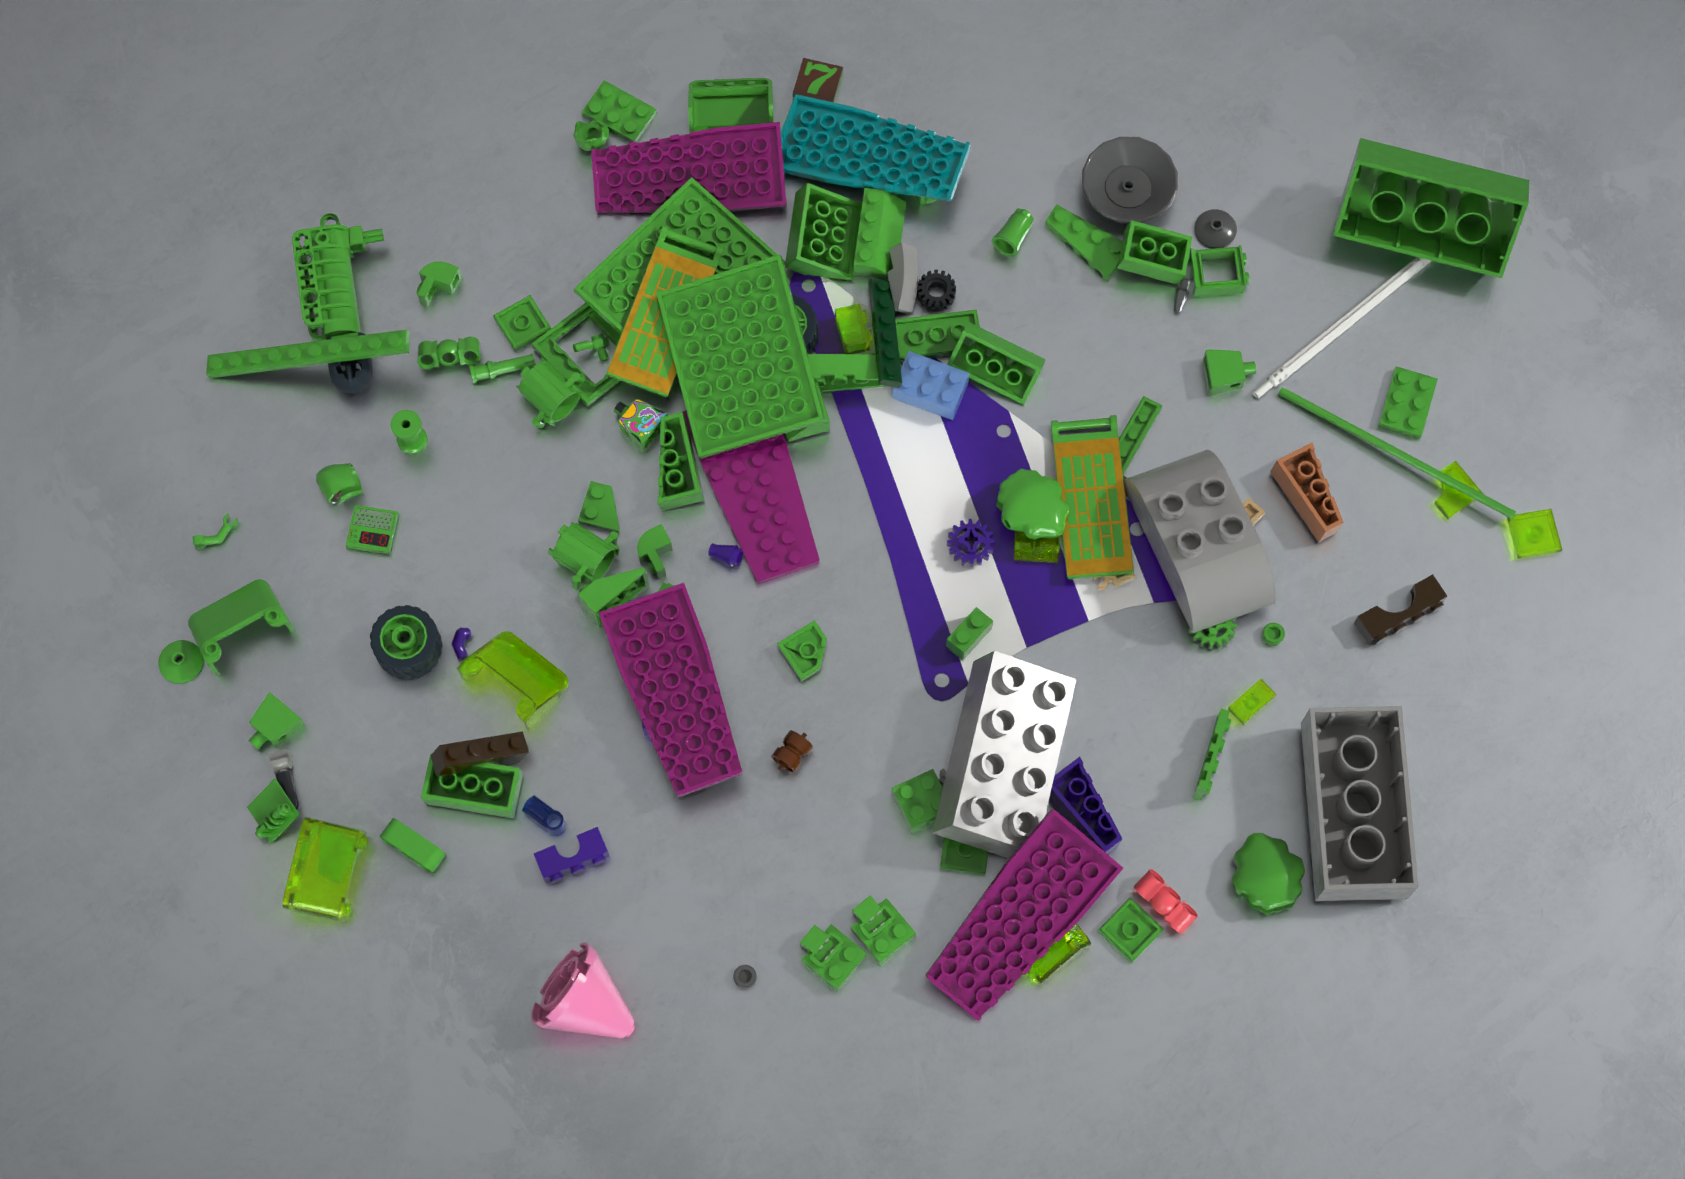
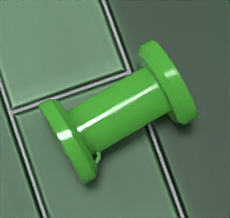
[390,410,428,454]

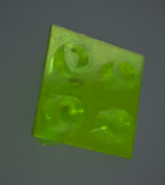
[1014,531,1060,563]

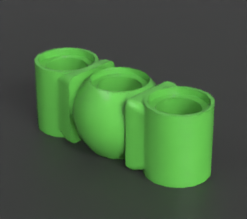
[417,337,480,369]

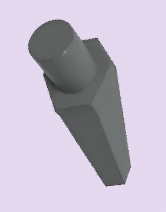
[1174,278,1190,312]

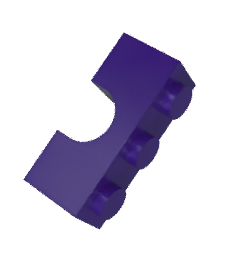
[534,827,610,884]

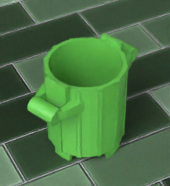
[516,358,585,428]
[548,522,619,590]

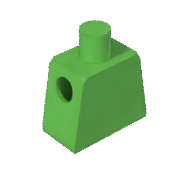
[1203,349,1256,396]
[248,692,305,750]

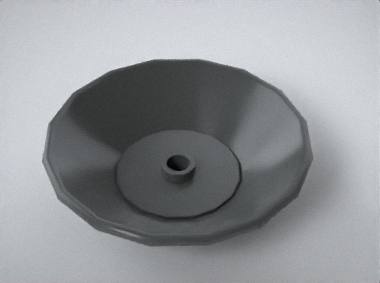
[1082,137,1178,223]

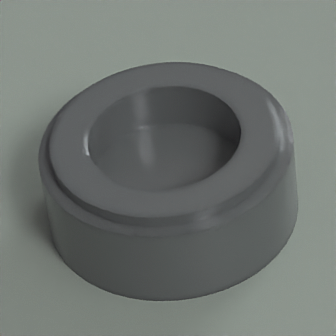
[733,965,757,989]

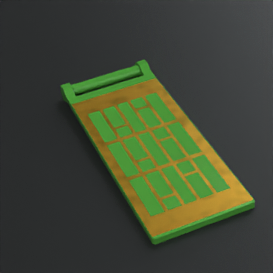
[607,225,724,397]
[1051,415,1134,579]

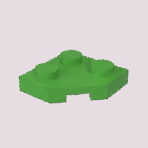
[777,620,827,682]

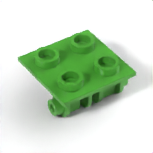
[247,779,300,843]

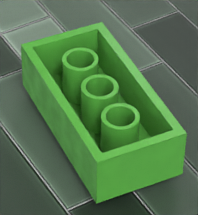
[421,754,523,819]

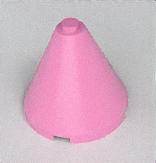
[531,942,635,1038]

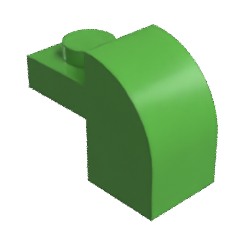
[417,261,462,306]
[637,524,673,580]

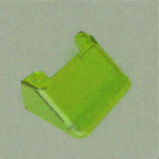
[457,631,569,731]

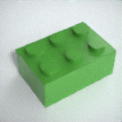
[1117,220,1192,285]

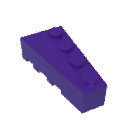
[1049,757,1122,854]

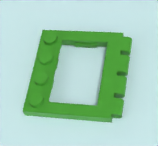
[532,303,621,407]

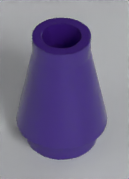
[708,543,743,567]

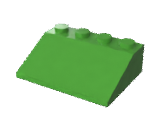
[785,183,862,281]

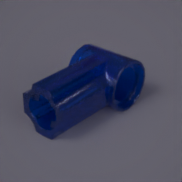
[522,795,567,836]

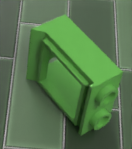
[1188,245,1249,297]

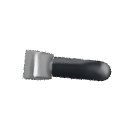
[267,749,299,810]

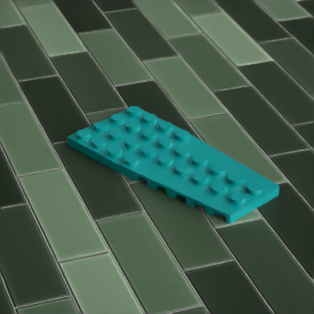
[781,94,971,201]

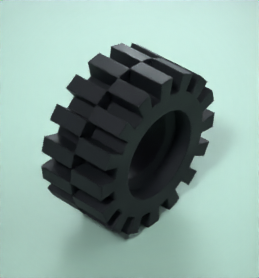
[917,270,956,312]

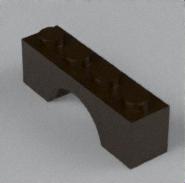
[1354,574,1447,645]
[430,731,529,776]

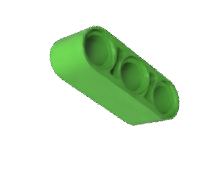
[379,818,446,873]

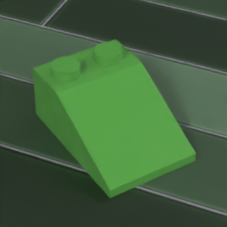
[577,567,649,627]

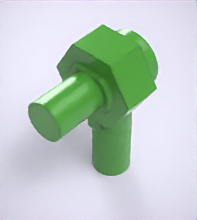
[573,333,610,361]

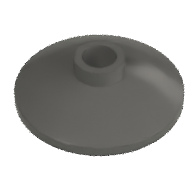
[1194,209,1237,249]

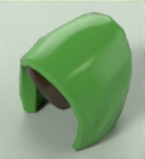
[316,463,363,504]

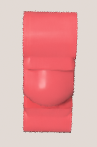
[1134,869,1198,933]

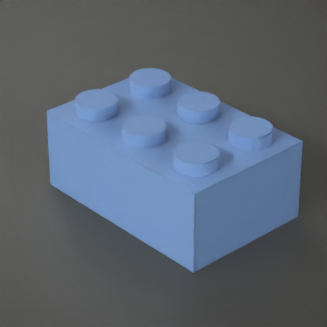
[892,351,970,420]

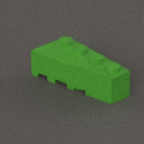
[808,353,884,392]
[657,412,705,511]

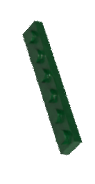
[868,277,902,388]

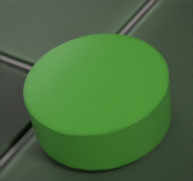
[1262,623,1285,646]

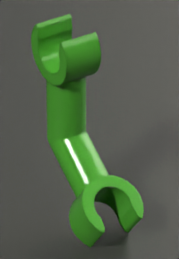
[193,513,239,549]

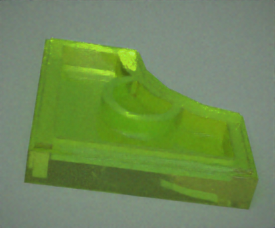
[1434,461,1483,520]

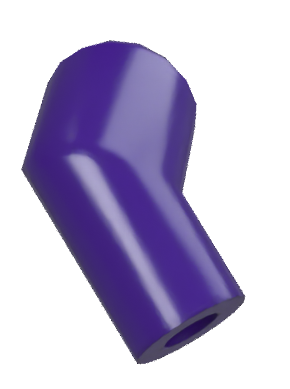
[452,627,471,661]

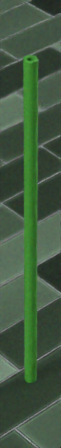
[1278,387,1516,519]

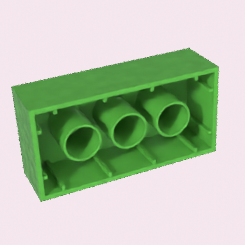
[1333,138,1529,278]

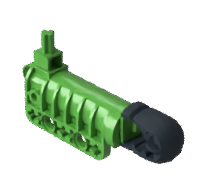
[292,213,384,393]

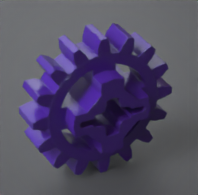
[947,519,995,567]

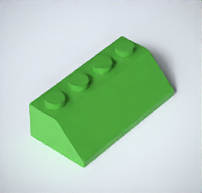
[853,188,906,280]
[947,322,1046,405]

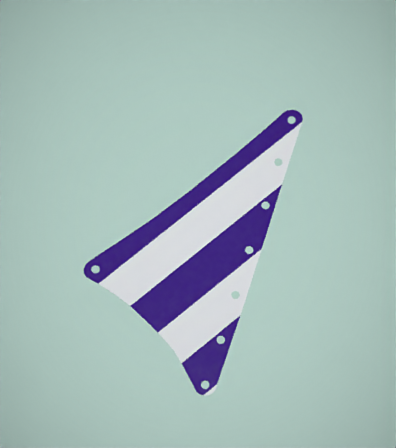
[789,272,1177,701]

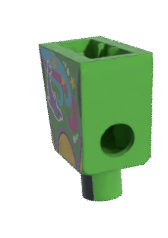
[614,399,668,452]

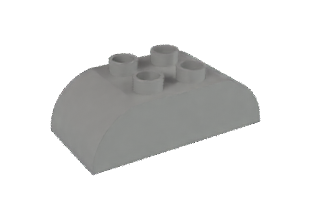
[1124,450,1276,633]

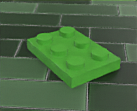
[581,80,657,142]
[1378,366,1438,439]

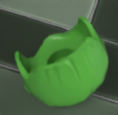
[573,120,609,151]

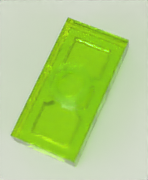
[1228,679,1277,725]

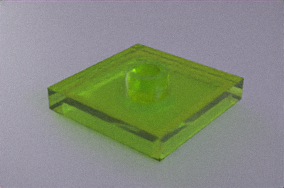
[1507,509,1563,559]

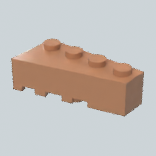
[1270,442,1344,543]

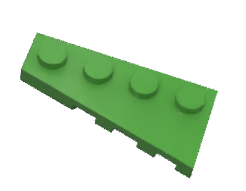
[1045,204,1122,281]
[1193,708,1232,800]

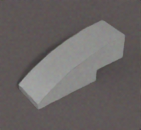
[887,242,918,314]

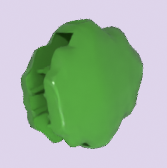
[996,469,1069,540]
[1232,833,1305,915]

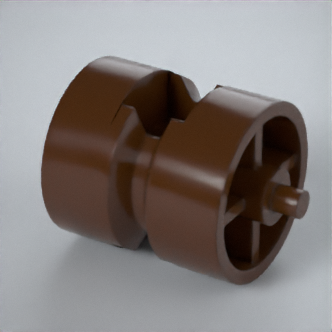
[771,730,813,773]

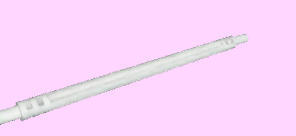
[1253,257,1431,399]

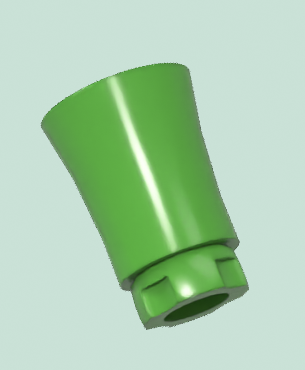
[991,208,1034,257]

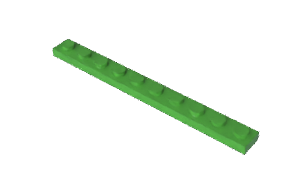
[206,330,410,378]

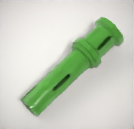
[469,353,536,384]

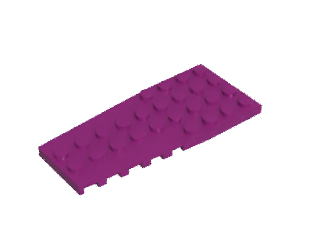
[591,122,787,213]
[682,410,820,585]
[599,583,742,797]
[925,808,1123,1020]

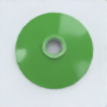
[158,640,204,684]

